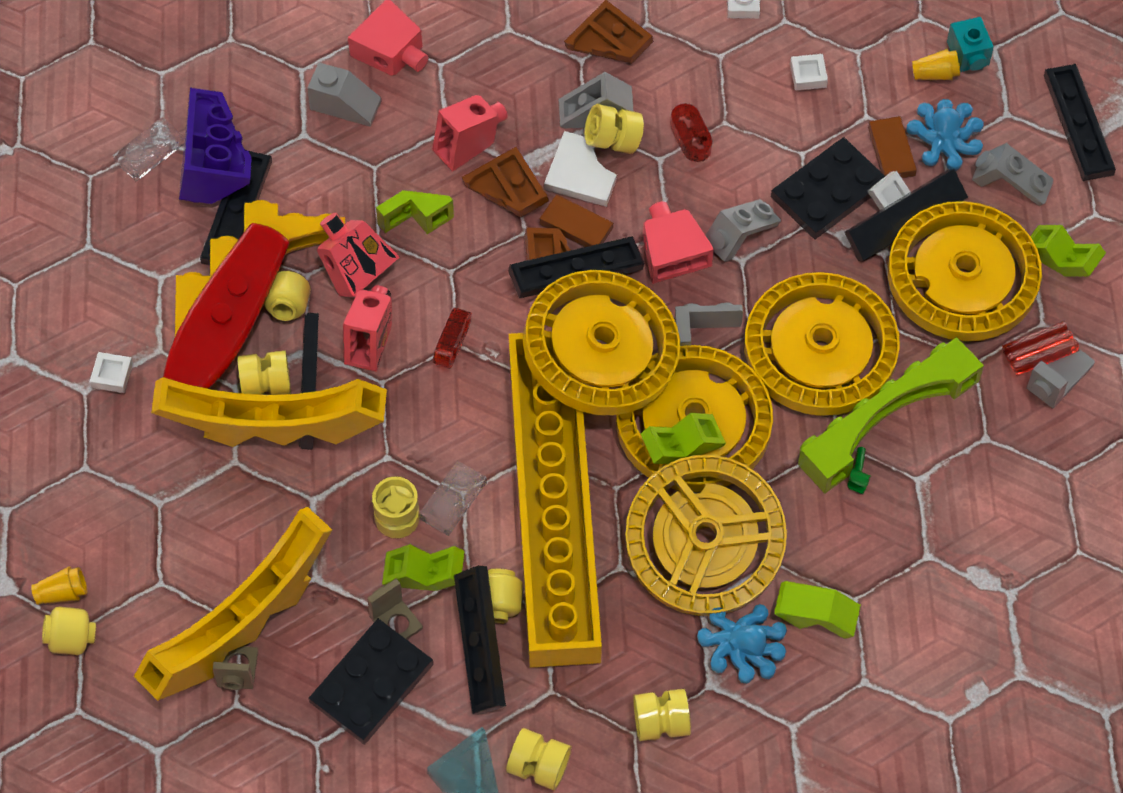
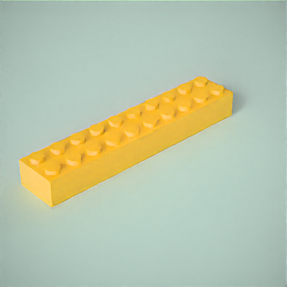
[508,331,602,668]

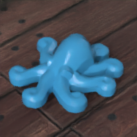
[906,99,984,171]
[697,604,787,684]

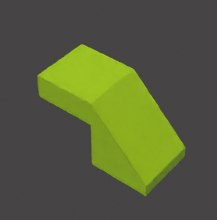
[376,190,454,235]
[1031,225,1106,277]
[640,413,726,464]
[382,544,465,591]
[774,581,861,639]

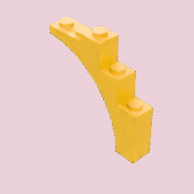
[175,200,345,336]
[151,377,387,447]
[133,507,332,701]

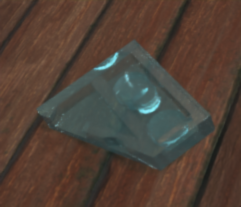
[427,727,499,793]

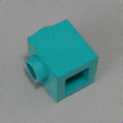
[947,16,994,72]

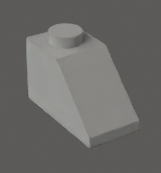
[307,62,382,127]
[559,72,634,128]

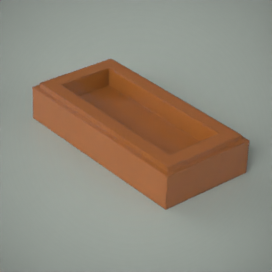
[868,116,917,178]
[540,194,613,247]

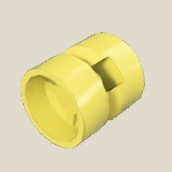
[584,104,644,154]
[238,350,291,395]
[372,477,419,538]
[633,689,691,741]
[506,728,572,790]

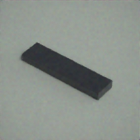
[1044,64,1116,181]
[200,150,272,265]
[844,169,968,261]
[508,236,645,299]
[299,313,319,450]
[454,565,506,715]

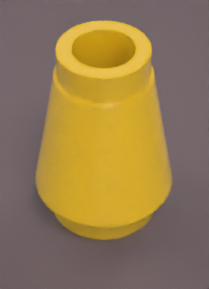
[912,48,960,80]
[31,566,87,605]

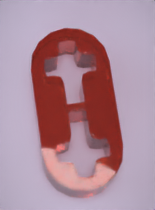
[670,103,713,162]
[433,307,472,369]

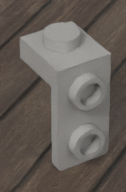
[972,143,1053,206]
[705,199,781,262]
[674,303,743,346]
[1026,343,1095,409]

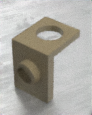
[367,579,423,640]
[213,646,258,690]

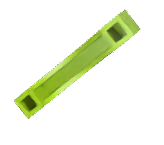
[798,337,984,494]

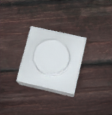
[727,0,760,18]
[790,54,828,91]
[867,171,911,210]
[90,352,133,393]

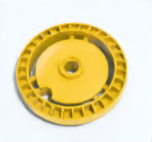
[888,201,1042,341]
[523,270,680,415]
[744,272,900,416]
[616,345,773,492]
[625,455,787,616]

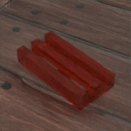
[1002,321,1079,376]

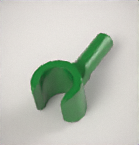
[847,447,871,494]

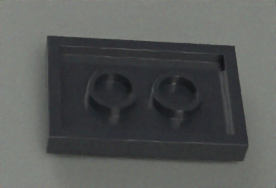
[771,137,885,240]
[308,618,434,745]

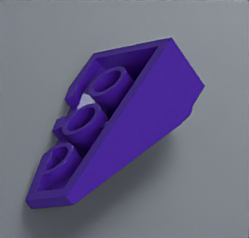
[179,88,251,204]

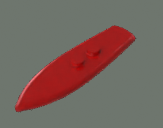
[163,223,289,389]

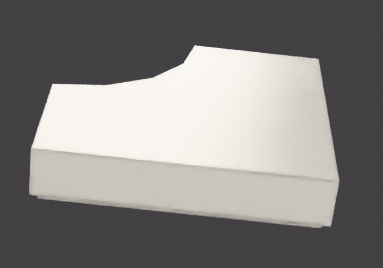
[544,131,617,207]

